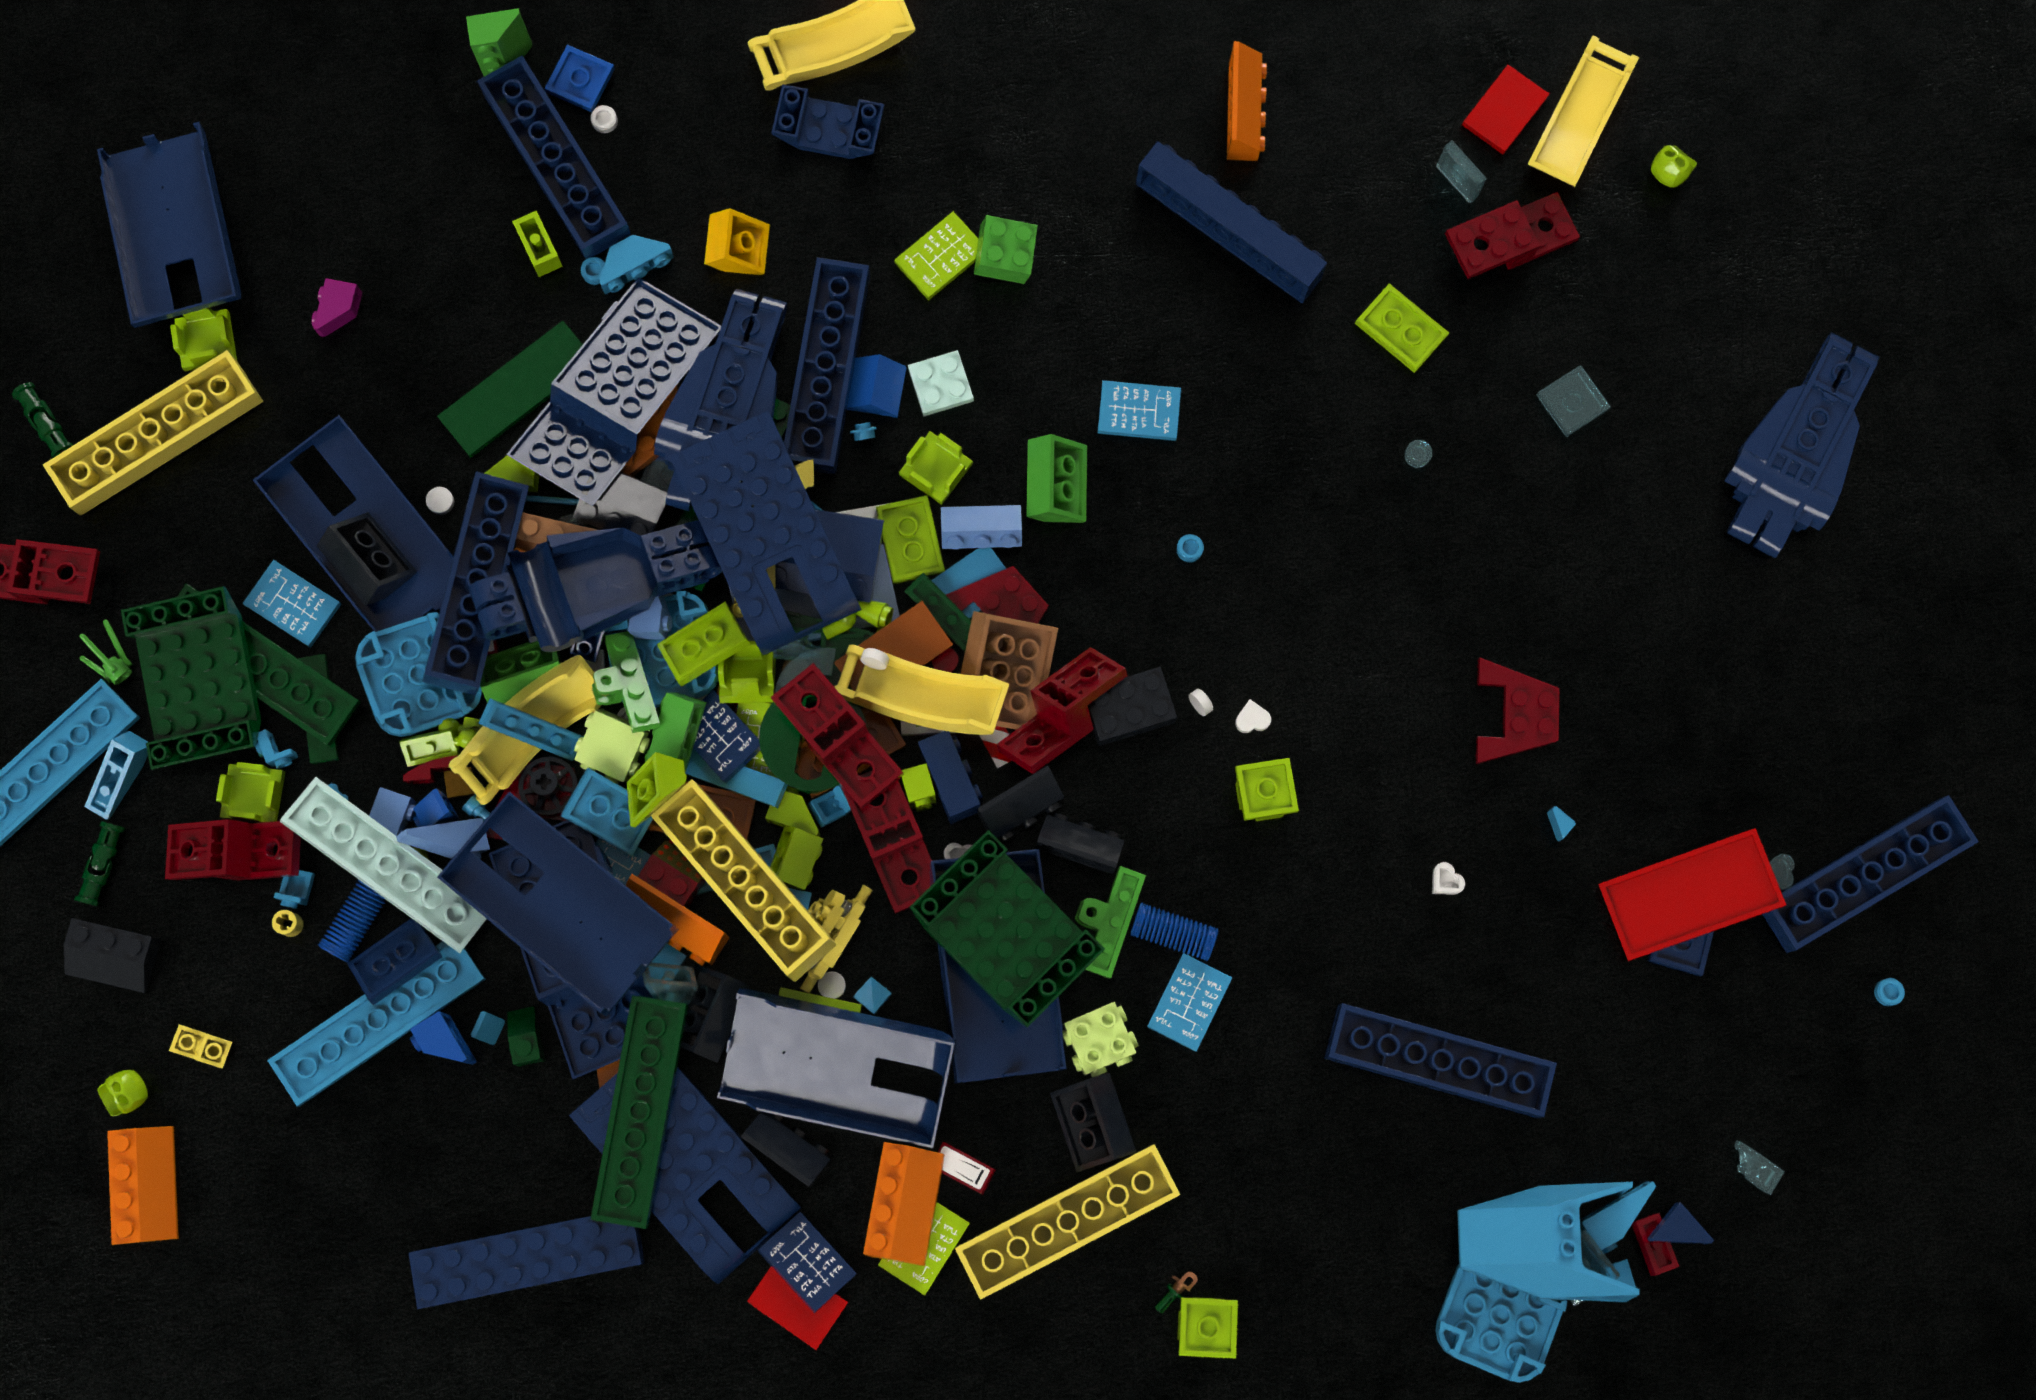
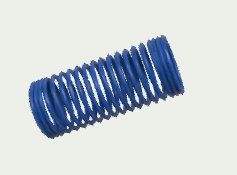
[318,880,386,963]
[1130,902,1218,961]

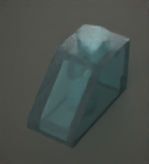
[642,962,698,1004]

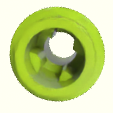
[856,601,894,628]

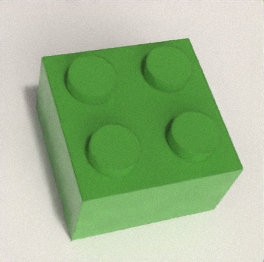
[974,215,1037,284]

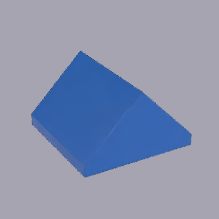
[847,354,906,418]

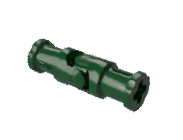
[12,382,73,458]
[74,821,125,907]

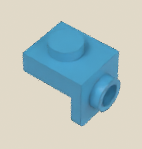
[256,729,298,769]
[807,784,851,828]
[274,870,315,909]

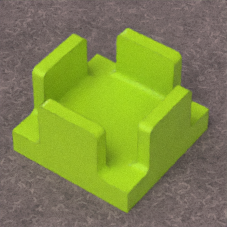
[170,308,237,371]
[899,431,973,505]
[718,640,776,703]
[1235,758,1299,821]
[216,762,285,823]
[1178,1297,1238,1358]

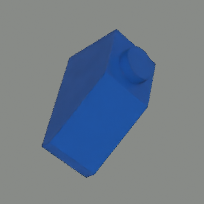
[413,788,460,827]

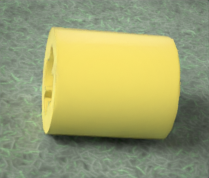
[272,910,303,937]

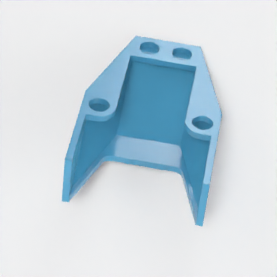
[1458,1182,1639,1302]

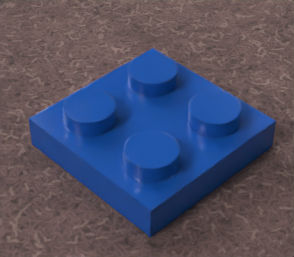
[545,45,615,113]

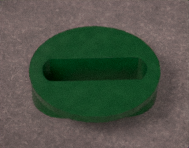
[759,695,868,794]

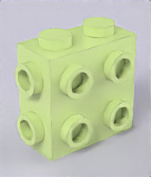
[574,708,651,784]
[1063,1002,1138,1078]

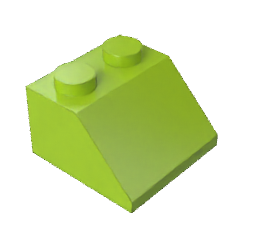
[627,752,687,827]

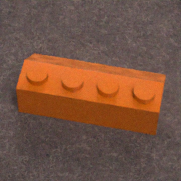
[1227,41,1267,161]
[626,874,729,966]
[108,1126,179,1245]
[863,1142,945,1266]

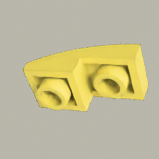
[169,1024,232,1069]

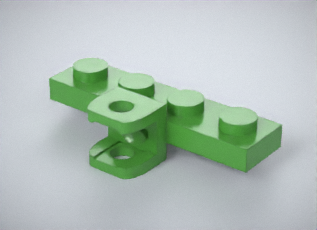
[592,631,660,733]
[1074,866,1146,979]

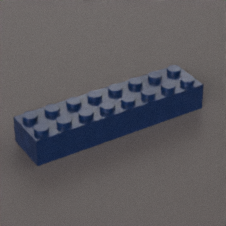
[477,56,631,259]
[1136,141,1327,304]
[784,257,870,475]
[422,472,529,695]
[1762,795,1979,953]
[1324,1003,1557,1118]
[409,1216,645,1309]

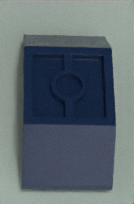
[772,84,884,159]

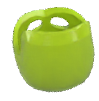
[1651,145,1697,188]
[98,1070,148,1116]

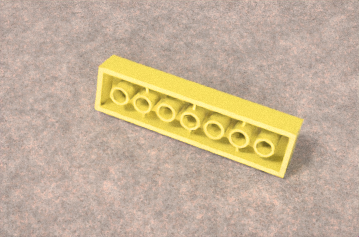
[43,350,264,516]
[651,779,837,982]
[955,1144,1180,1300]

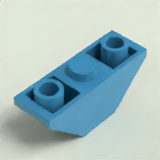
[599,235,674,294]

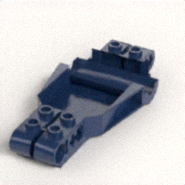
[654,288,787,513]
[1725,332,1879,558]
[469,520,722,652]

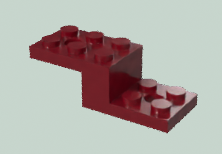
[1445,192,1580,279]
[0,539,100,604]
[997,647,1127,774]
[770,663,904,810]
[841,770,932,914]
[165,819,301,881]

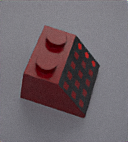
[637,837,706,909]

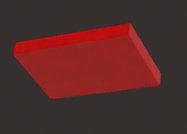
[1462,65,1549,155]
[747,1266,848,1350]

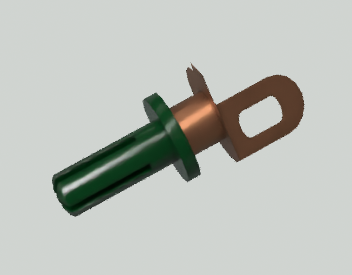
[1155,1272,1197,1313]

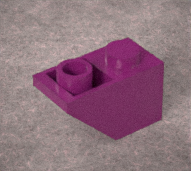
[312,278,362,337]

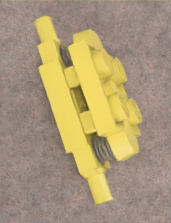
[800,885,873,993]

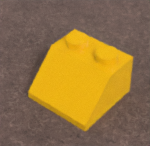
[704,208,770,275]

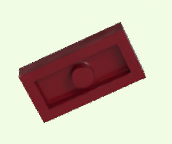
[1632,1213,1679,1276]

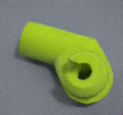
[822,613,857,640]

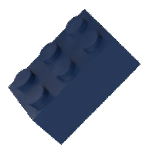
[918,731,983,824]

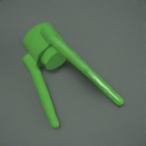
[80,620,132,685]

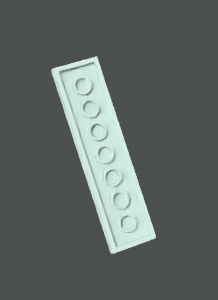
[280,777,486,953]

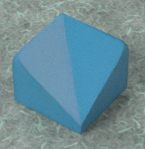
[853,977,892,1016]

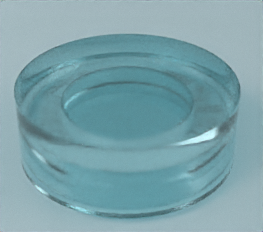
[1405,440,1432,468]

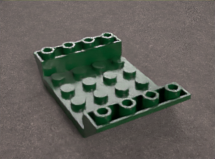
[121,587,261,770]
[909,830,1105,1028]

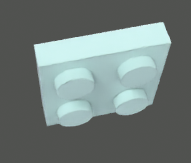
[908,350,974,416]

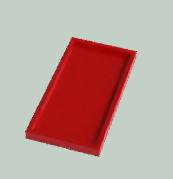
[1598,828,1786,961]

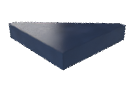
[1647,1202,1714,1244]

